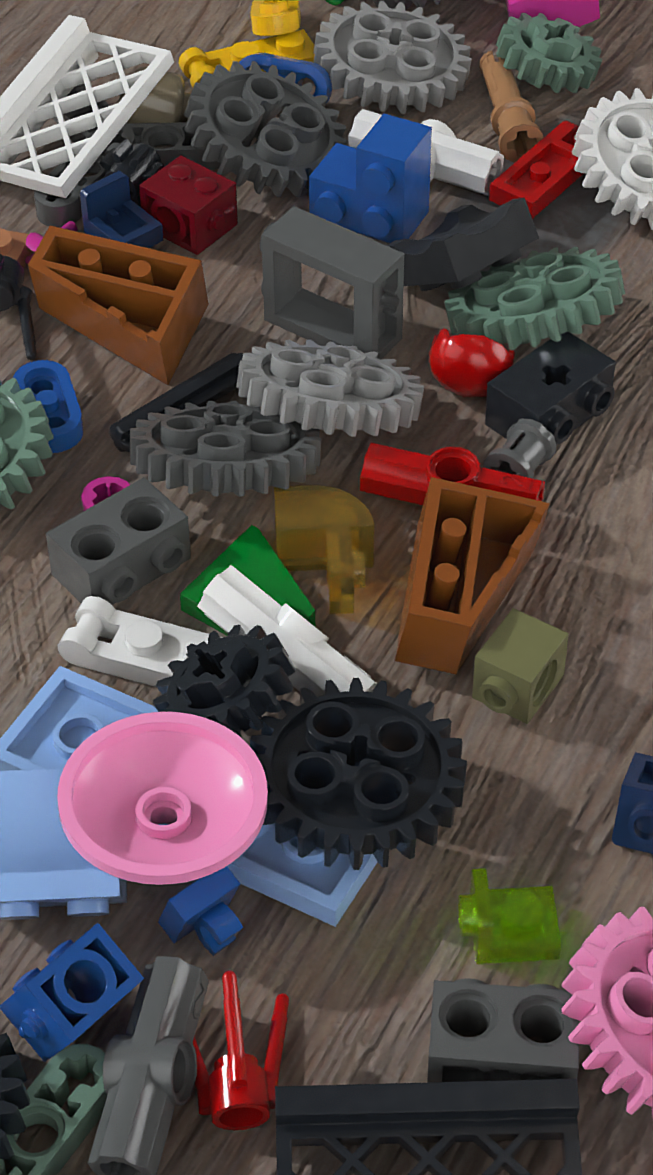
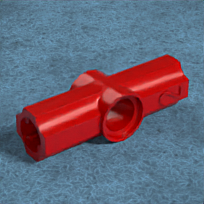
[360,443,545,505]

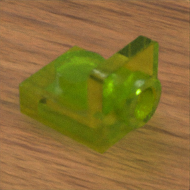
[458,868,562,964]

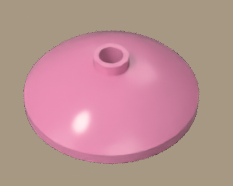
[57,712,268,885]

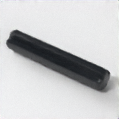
[109,353,243,452]

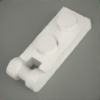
[58,596,223,687]

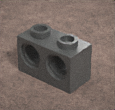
[46,477,191,605]
[427,978,580,1082]

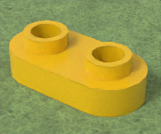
[250,0,301,36]

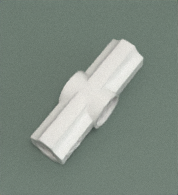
[348,109,504,196]
[197,565,377,697]

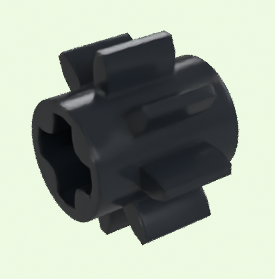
[100,139,164,207]

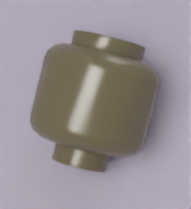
[119,67,191,124]

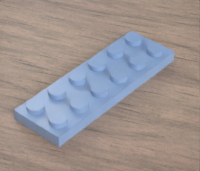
[0,666,377,927]

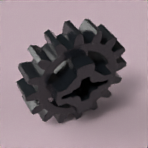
[153,625,296,737]

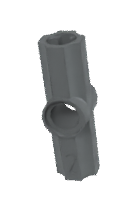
[88,956,209,1175]

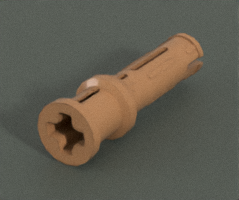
[479,51,543,163]

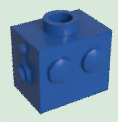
[0,923,145,1062]

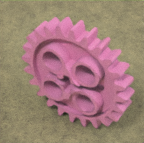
[561,907,653,1119]

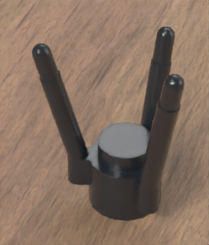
[0,254,37,361]

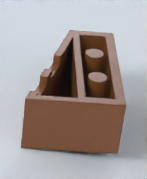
[28,226,209,385]
[394,477,550,675]

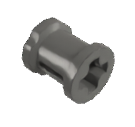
[483,418,557,479]

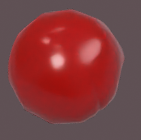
[429,328,515,397]

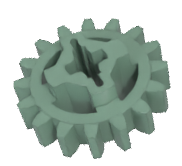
[496,13,602,93]

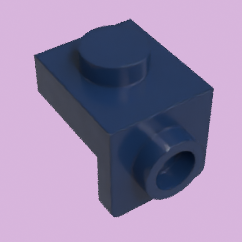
[80,171,164,248]

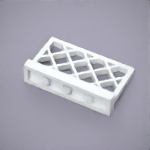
[0,15,174,199]

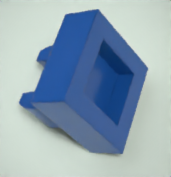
[158,866,243,956]

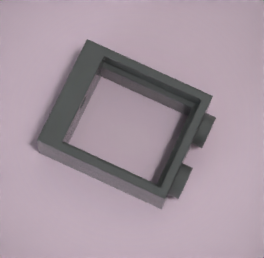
[260,206,404,360]

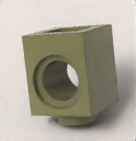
[472,608,569,724]

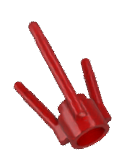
[193,970,289,1131]

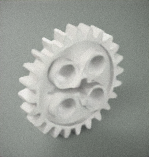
[572,88,653,230]

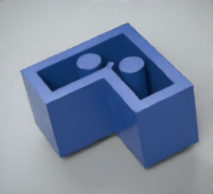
[309,113,432,243]

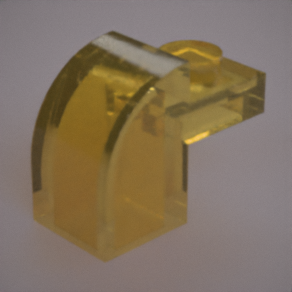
[274,485,374,614]

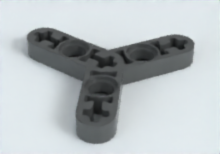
[34,84,221,227]

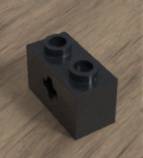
[485,332,616,444]

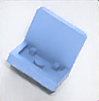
[0,768,127,920]

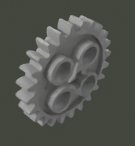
[313,1,472,114]
[236,339,424,437]

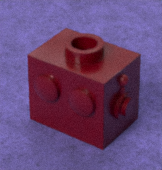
[139,155,238,255]

